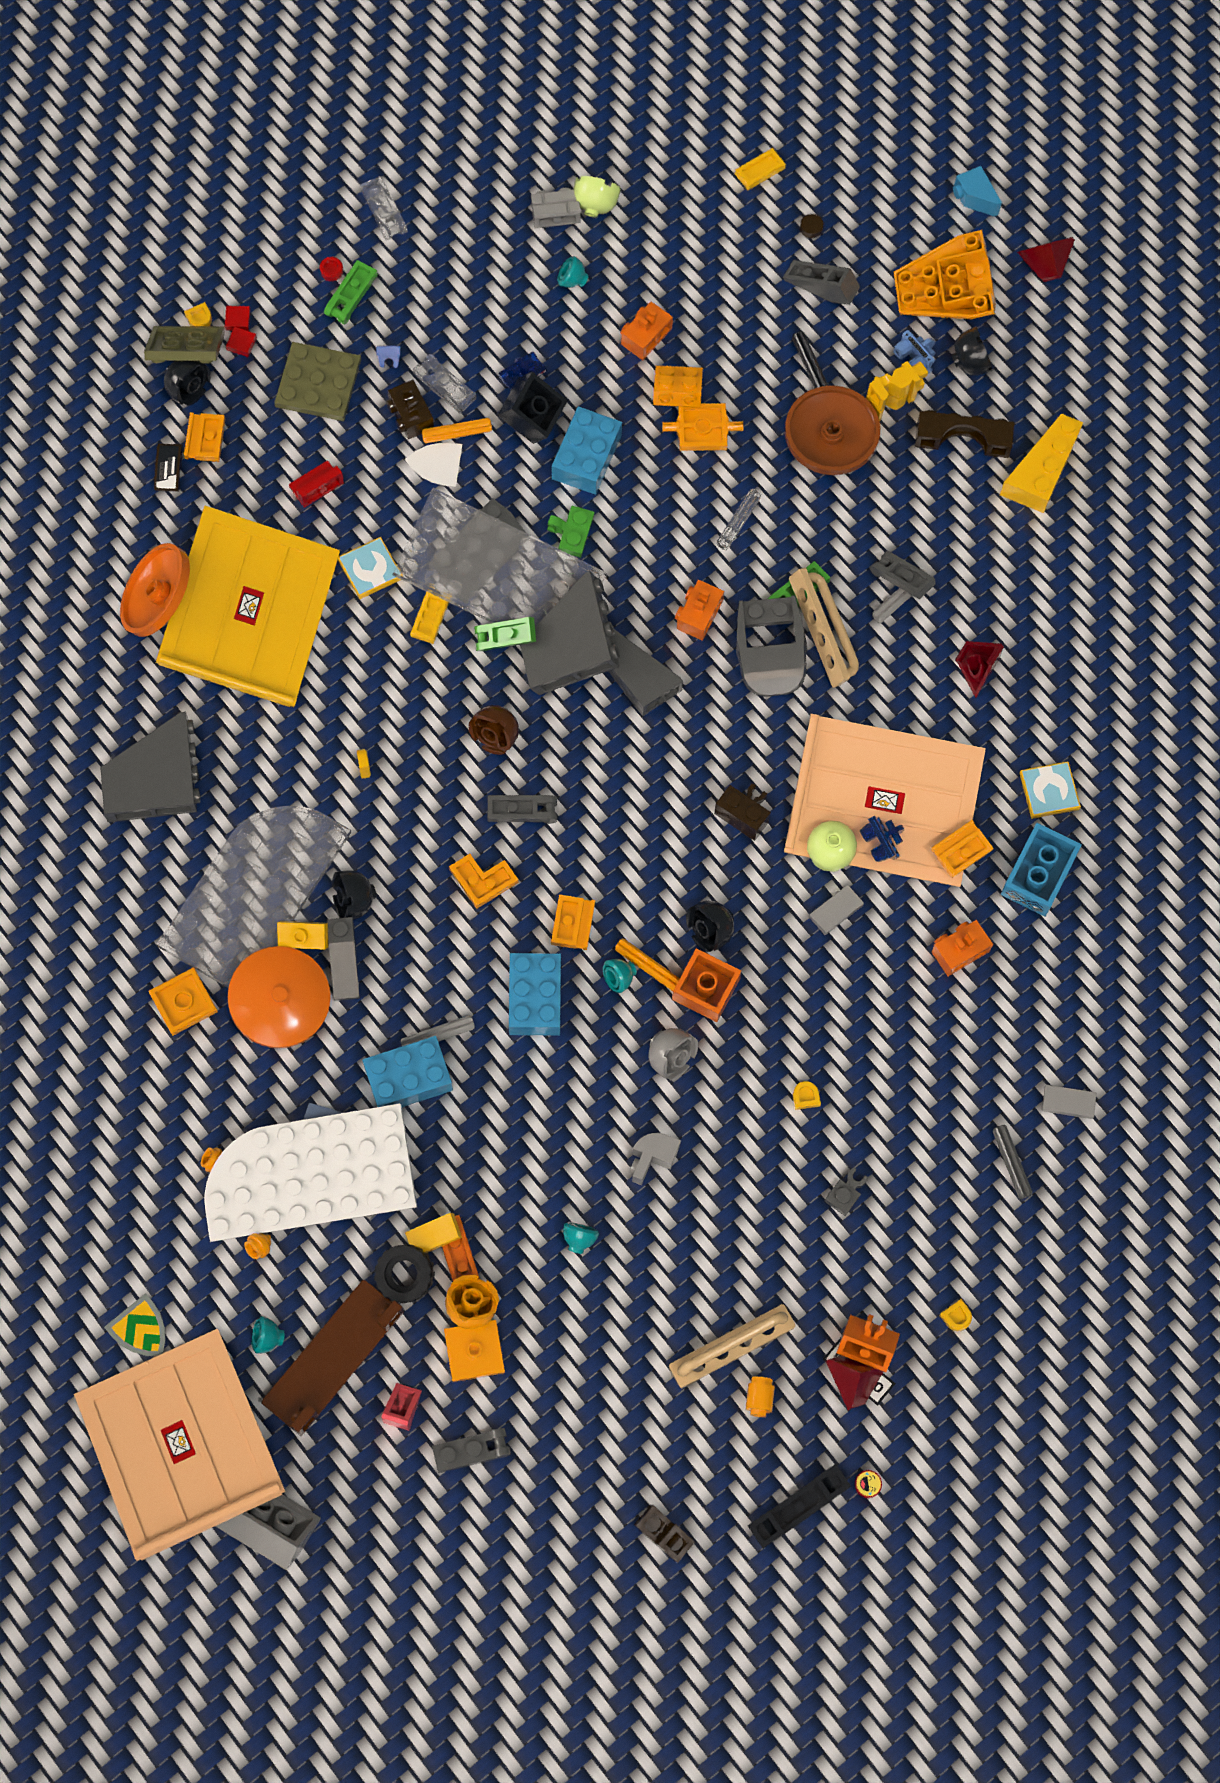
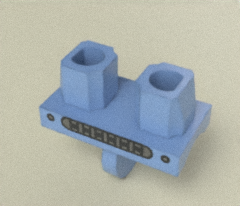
[893,330,936,374]

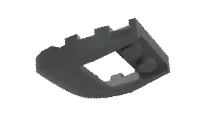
[736,595,808,697]

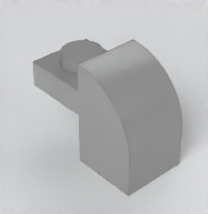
[630,1133,681,1186]

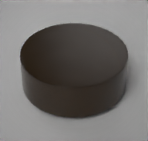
[800,214,824,238]

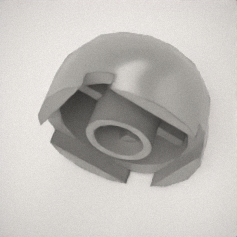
[648,1028,698,1080]

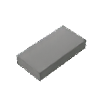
[809,885,864,935]
[1042,1085,1097,1119]

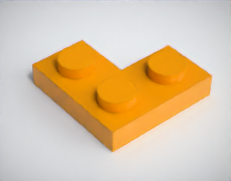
[449,854,519,909]

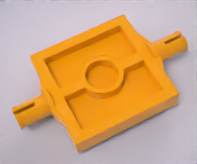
[662,403,743,451]

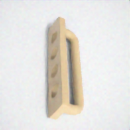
[789,568,859,688]
[669,1304,795,1388]

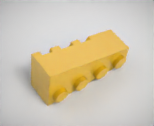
[1000,414,1083,513]

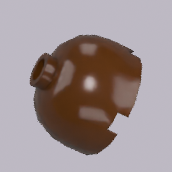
[468,705,519,755]

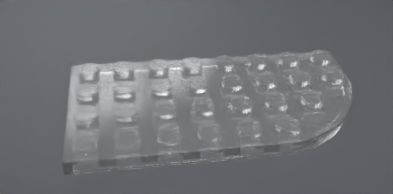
[392,488,607,627]
[157,806,351,989]

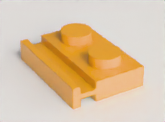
[184,412,225,462]
[931,820,994,878]
[551,895,595,950]

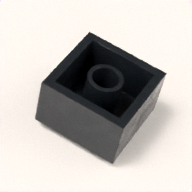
[497,372,568,444]

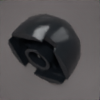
[951,326,993,376]
[164,361,211,406]
[332,871,376,920]
[686,900,734,952]

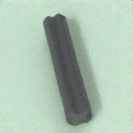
[993,1125,1032,1199]

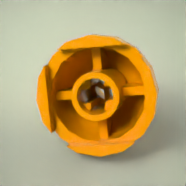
[445,1275,499,1329]

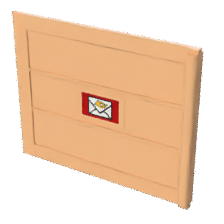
[784,714,986,887]
[74,1329,286,1561]

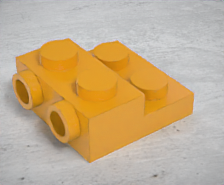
[653,366,703,407]

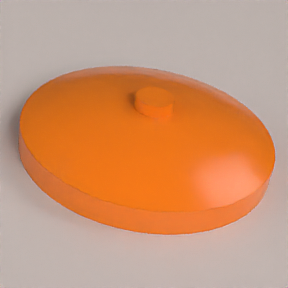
[120,543,190,637]
[228,946,330,1048]

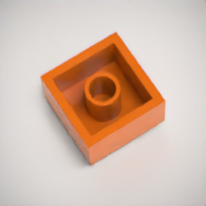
[672,948,741,1022]

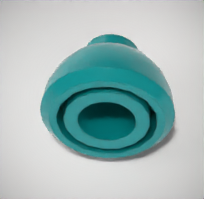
[558,256,588,288]
[603,959,637,993]
[563,1222,599,1254]
[252,1316,284,1354]

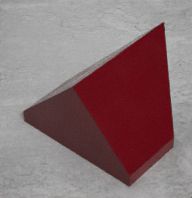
[1017,237,1075,282]
[955,641,1004,698]
[826,1355,883,1410]

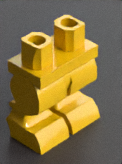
[866,361,928,421]

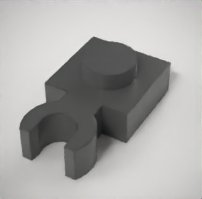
[824,1168,868,1216]

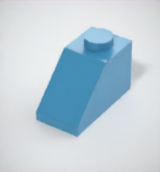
[953,166,1002,217]

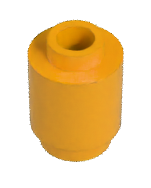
[746,1377,775,1417]

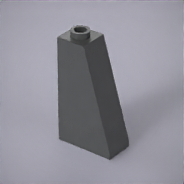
[608,629,683,716]

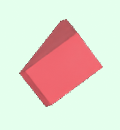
[382,1383,421,1431]

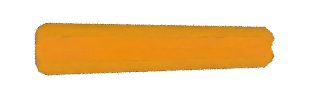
[422,418,492,443]
[615,938,680,991]

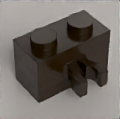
[386,379,434,440]
[714,783,771,841]

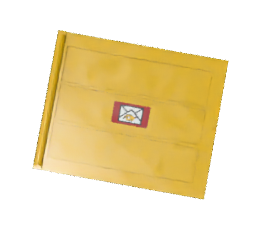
[155,505,340,707]

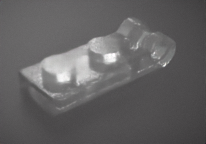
[360,176,407,240]
[413,354,476,414]

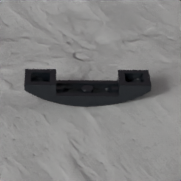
[748,1464,851,1549]

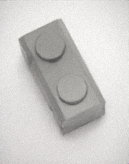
[531,188,581,228]

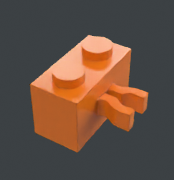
[621,301,673,360]
[675,580,725,641]
[932,920,993,977]
[836,1314,900,1372]

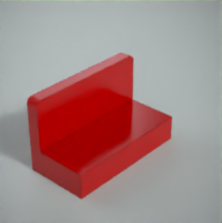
[289,461,344,508]

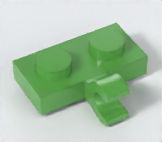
[547,506,595,558]

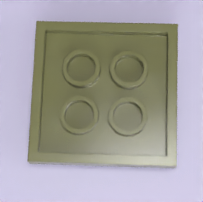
[144,326,225,363]
[275,342,361,421]

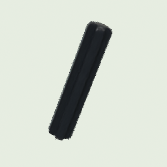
[792,331,828,388]

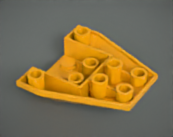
[894,230,996,319]

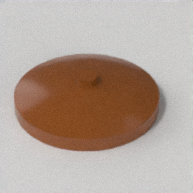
[785,386,880,475]

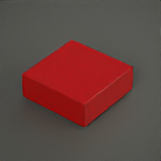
[225,306,251,331]
[226,327,257,357]

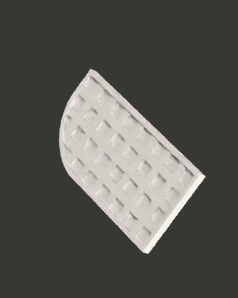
[204,1104,417,1242]

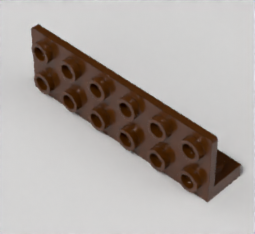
[261,1280,404,1437]

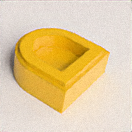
[184,302,212,326]
[357,749,371,779]
[793,1081,821,1110]
[939,1299,972,1331]

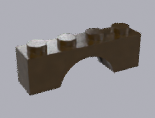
[915,410,1014,458]

